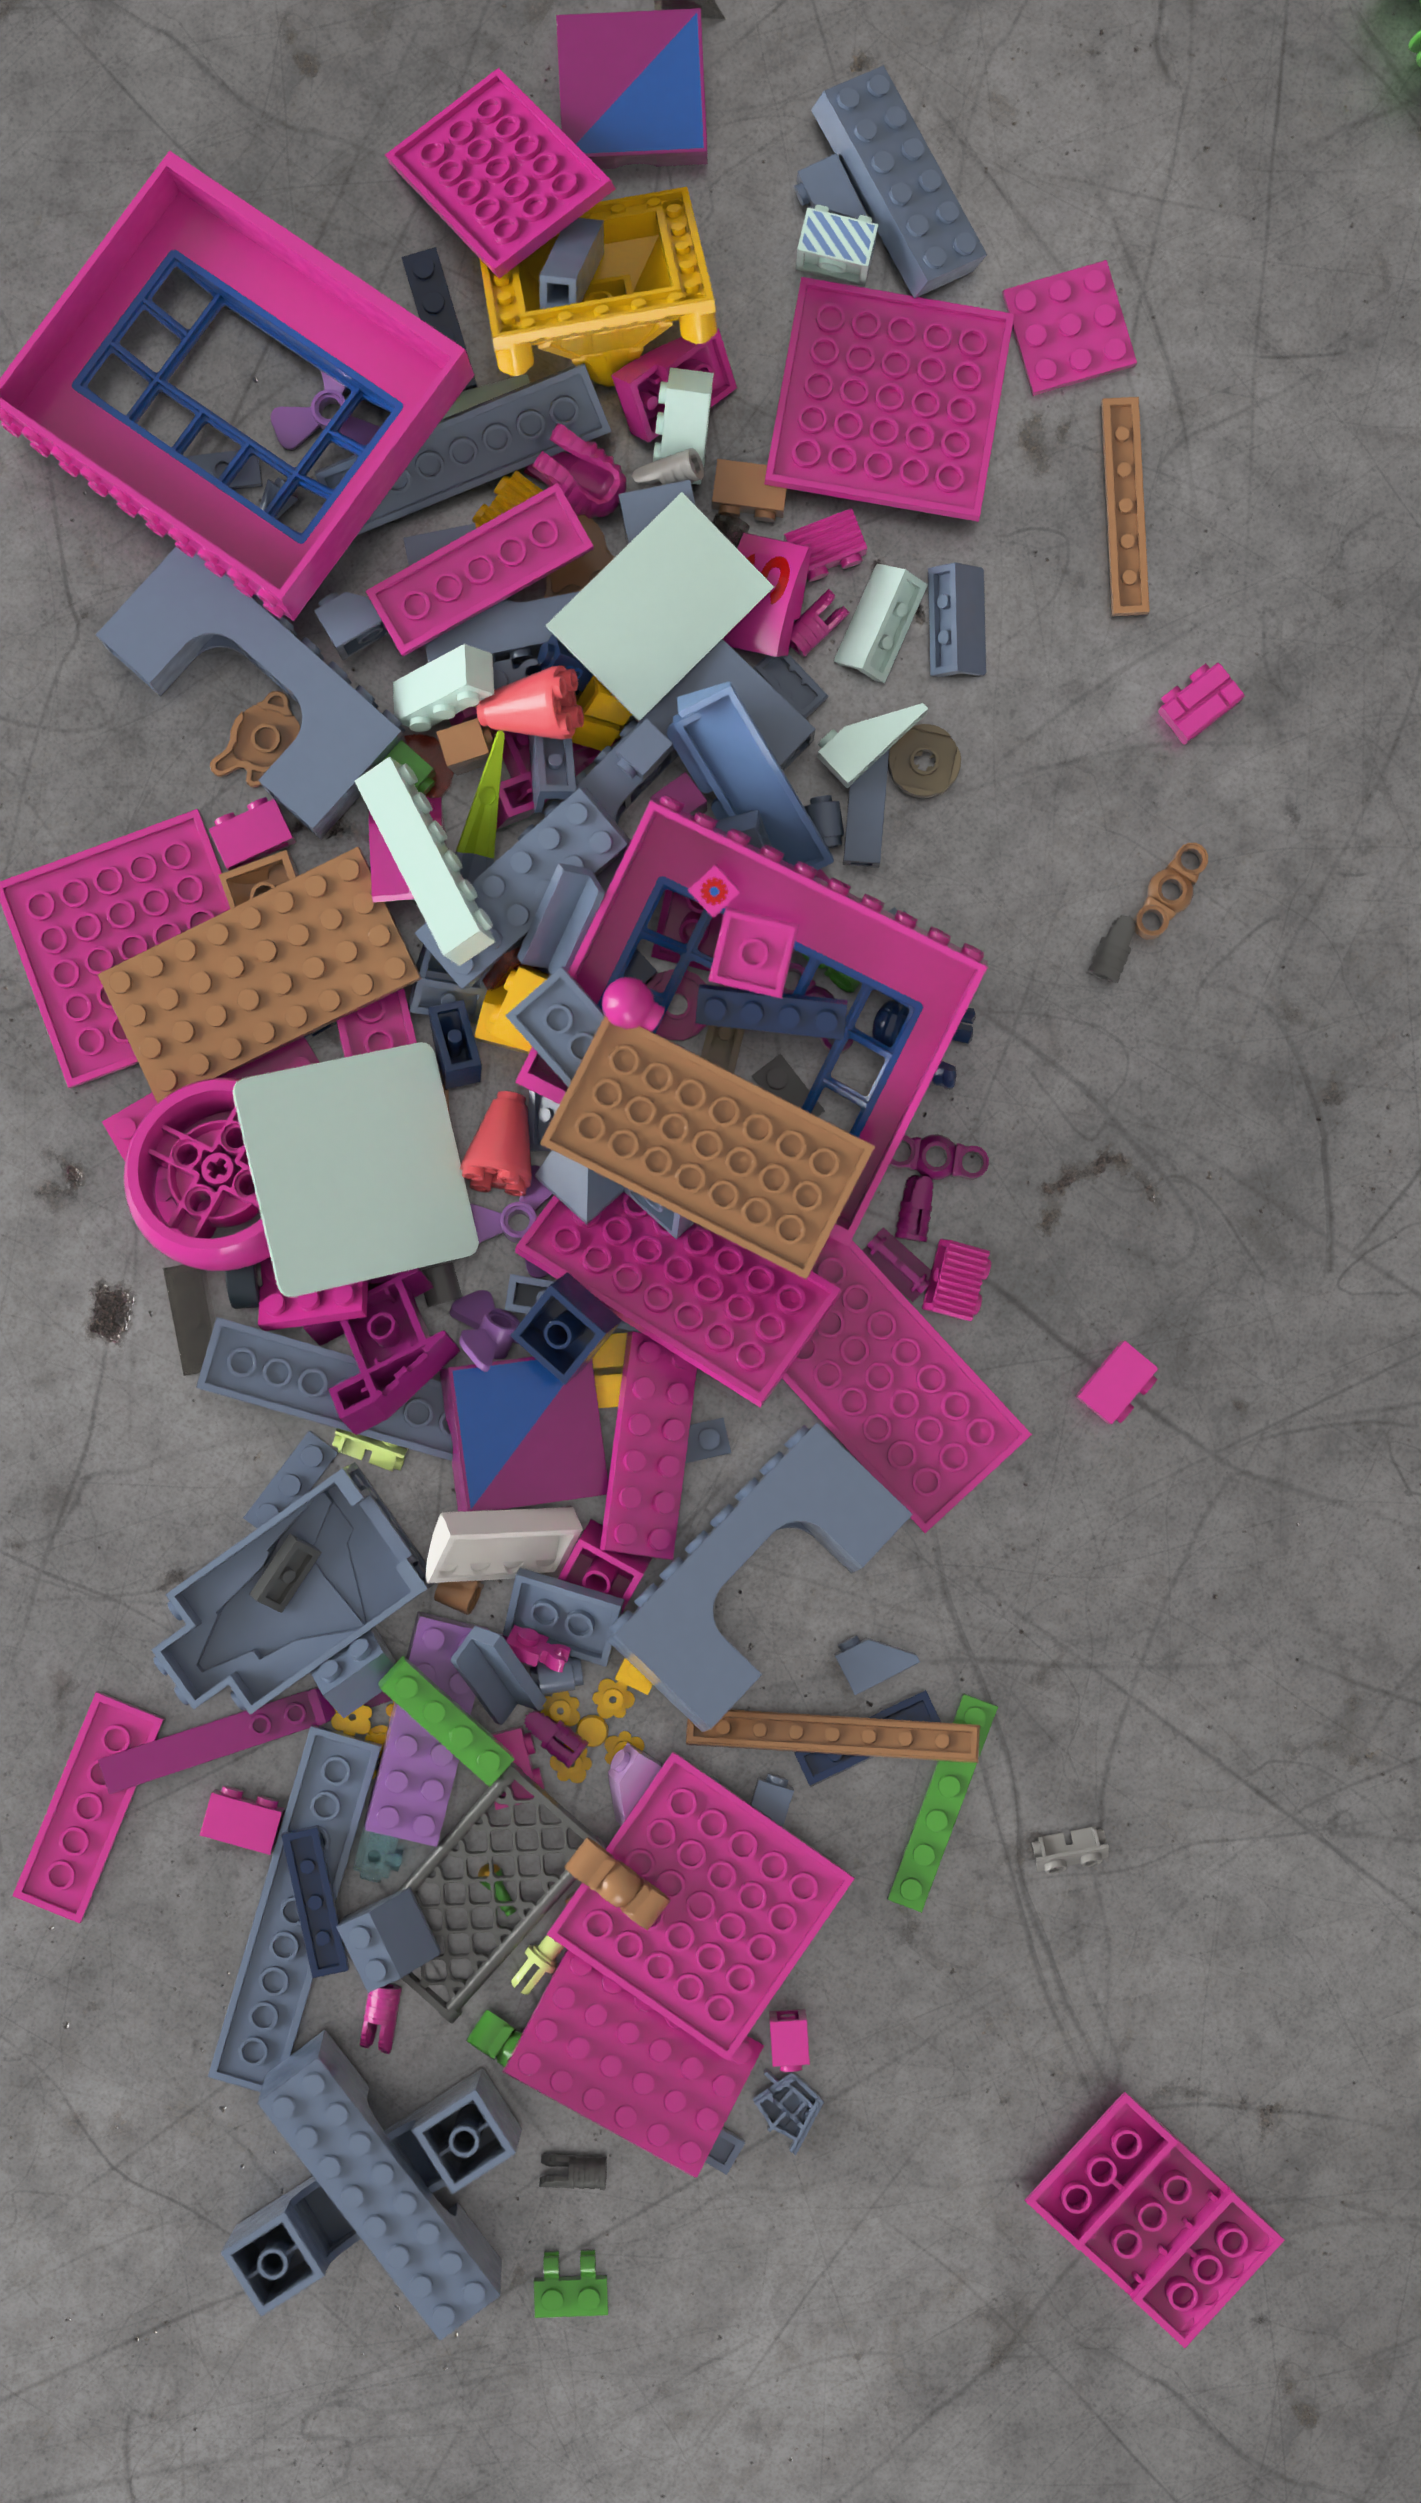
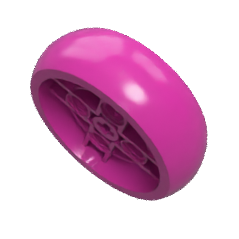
[124,1078,271,1271]

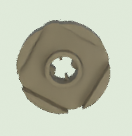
[888,724,961,798]

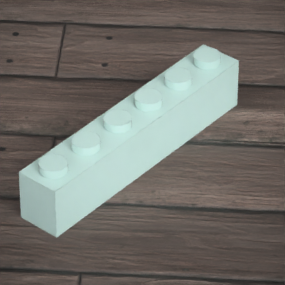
[355,757,496,966]

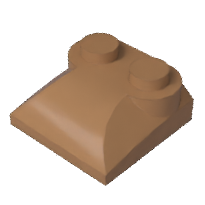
[219,850,299,909]

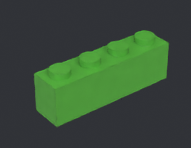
[378,1655,515,1787]

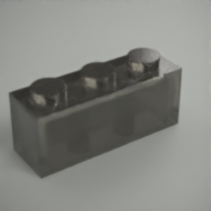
[163,1264,215,1376]

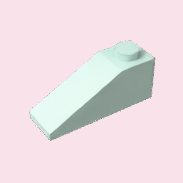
[817,703,928,789]

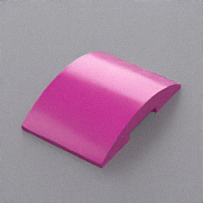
[1025,2091,1285,2348]

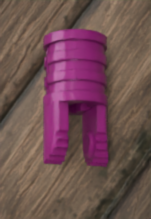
[895,1175,934,1242]
[524,1711,589,1769]

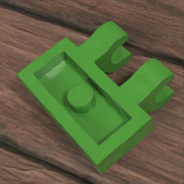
[534,2250,608,2318]

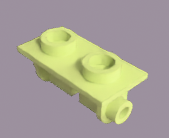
[332,1428,408,1472]

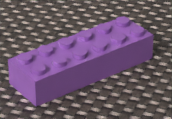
[364,1611,490,1847]

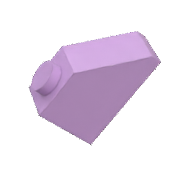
[608,1742,663,1825]

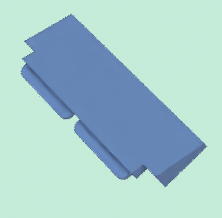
[667,681,834,870]

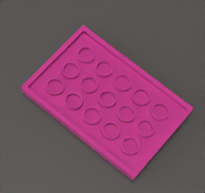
[385,68,615,279]
[502,1949,764,2178]

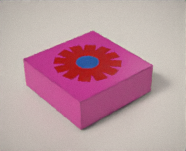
[688,864,741,918]

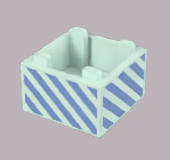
[796,205,878,286]

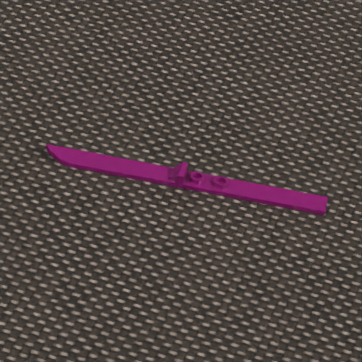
[98,1632,508,1794]

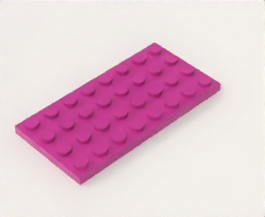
[515,1192,841,1408]
[782,1237,1032,1533]

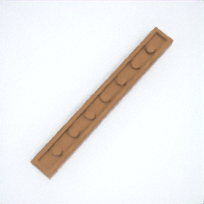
[686,1710,980,1763]

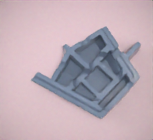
[753,2068,824,2155]

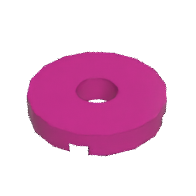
[646,969,707,1041]

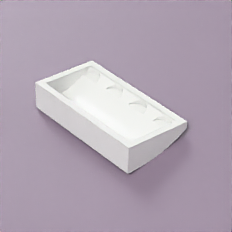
[425,1507,583,1583]

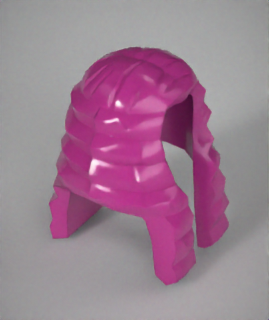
[524,423,627,519]

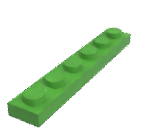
[887,1693,998,1913]

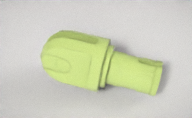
[511,1935,564,1995]

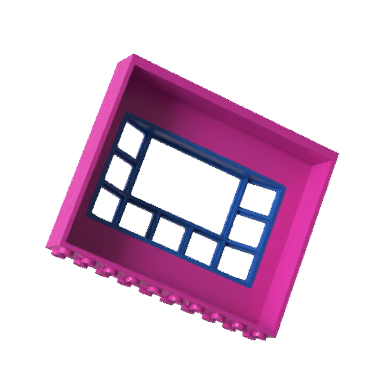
[0,150,474,621]
[515,795,988,1246]

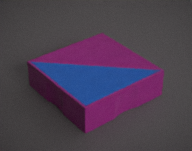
[556,8,708,169]
[440,1357,608,1512]

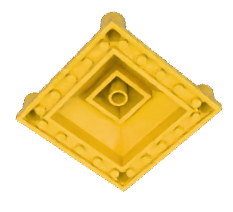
[479,187,717,386]

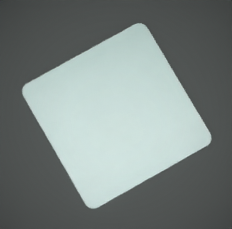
[233,1042,479,1297]

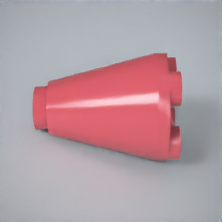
[477,666,584,740]
[460,1091,532,1197]

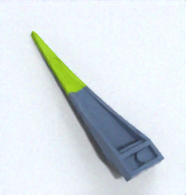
[408,730,505,1023]

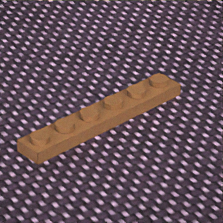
[1101,397,1150,616]

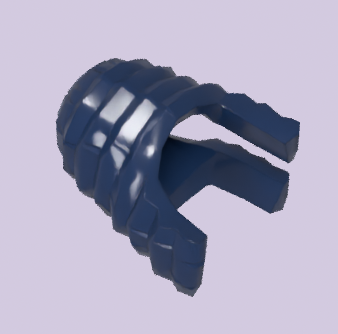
[872,1000,976,1090]

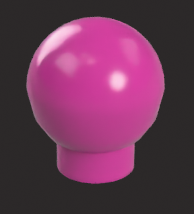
[602,977,665,1032]

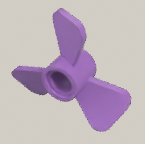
[270,371,380,455]
[470,1165,553,1279]
[449,1290,520,1372]

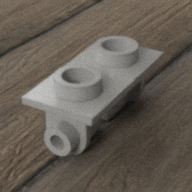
[1032,1826,1109,1874]

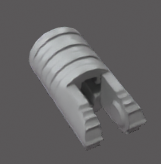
[631,448,704,489]

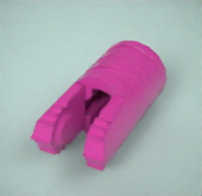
[790,589,850,657]
[359,1983,402,2054]

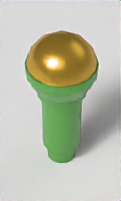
[478,1864,516,1916]

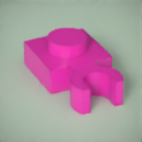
[506,1625,571,1672]

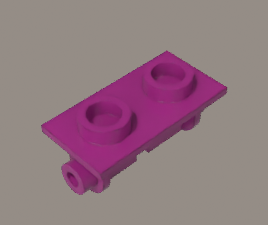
[862,1227,932,1302]

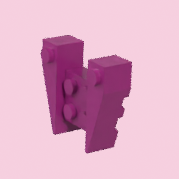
[303,1268,460,1435]

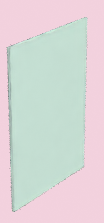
[546,492,774,721]

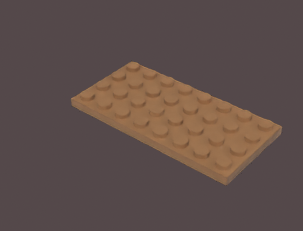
[98,847,422,1103]
[540,1015,875,1279]

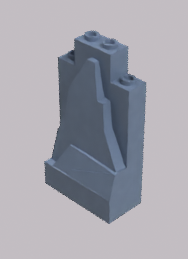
[151,1462,435,1714]

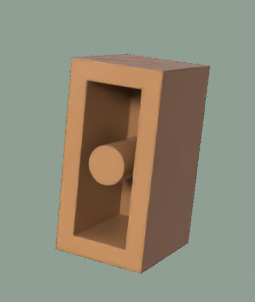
[712,459,787,522]
[436,718,496,776]

